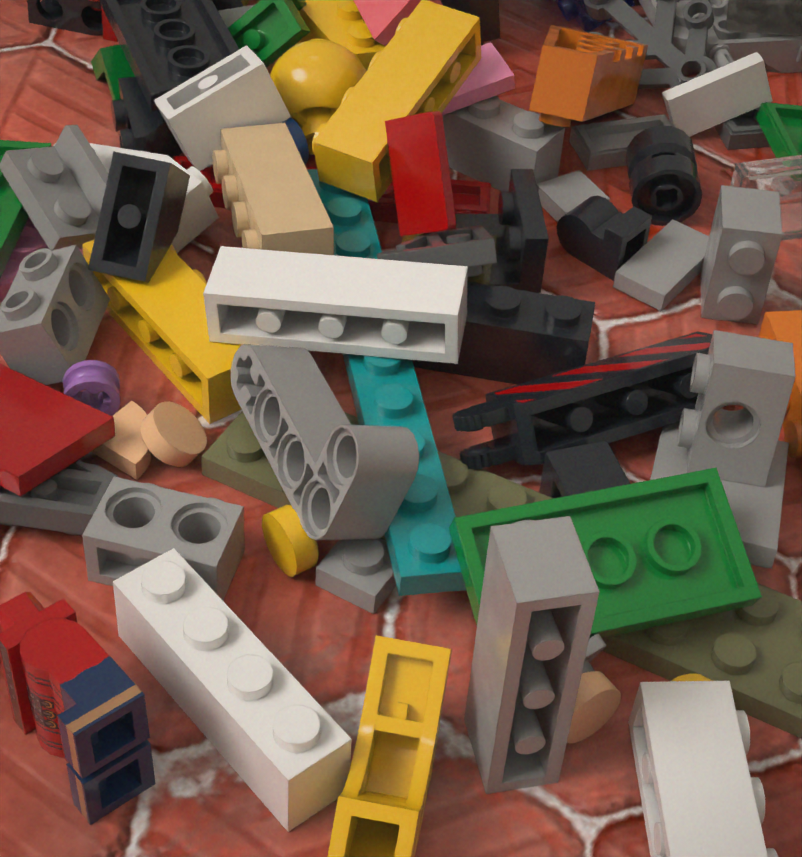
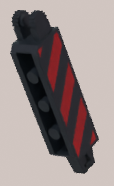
[452,331,729,470]

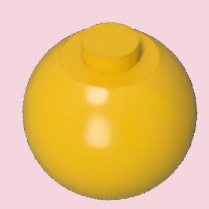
[270,38,366,155]

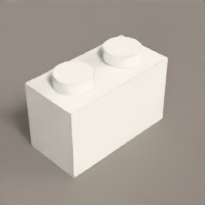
[154,45,291,171]

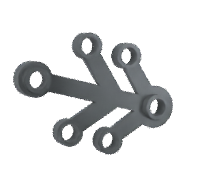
[583,0,717,89]

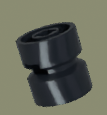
[626,125,703,226]

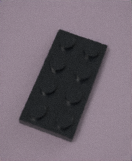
[100,0,239,111]

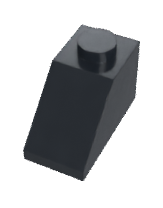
[88,151,190,283]

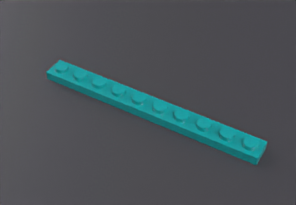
[307,169,466,596]

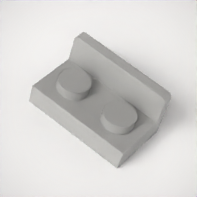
[0,125,109,250]

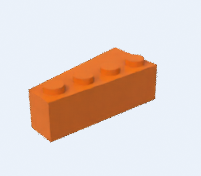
[529,25,648,127]

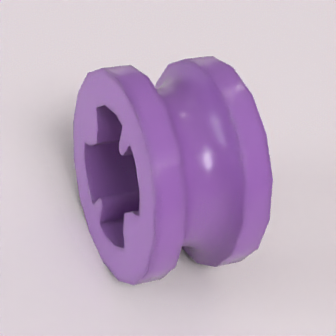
[63,360,120,416]

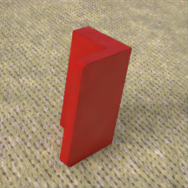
[385,111,456,236]

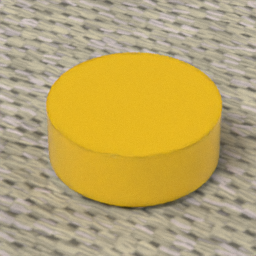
[262,505,319,577]

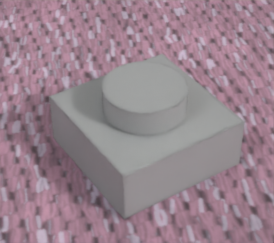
[316,538,396,614]

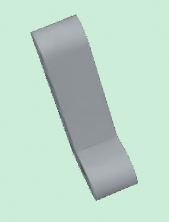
[230,344,419,540]

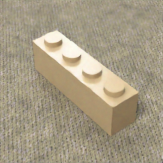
[212,123,334,255]

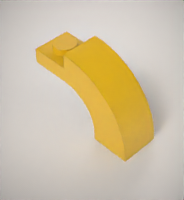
[327,635,452,857]

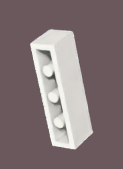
[203,246,468,364]
[113,548,352,832]
[628,681,778,857]

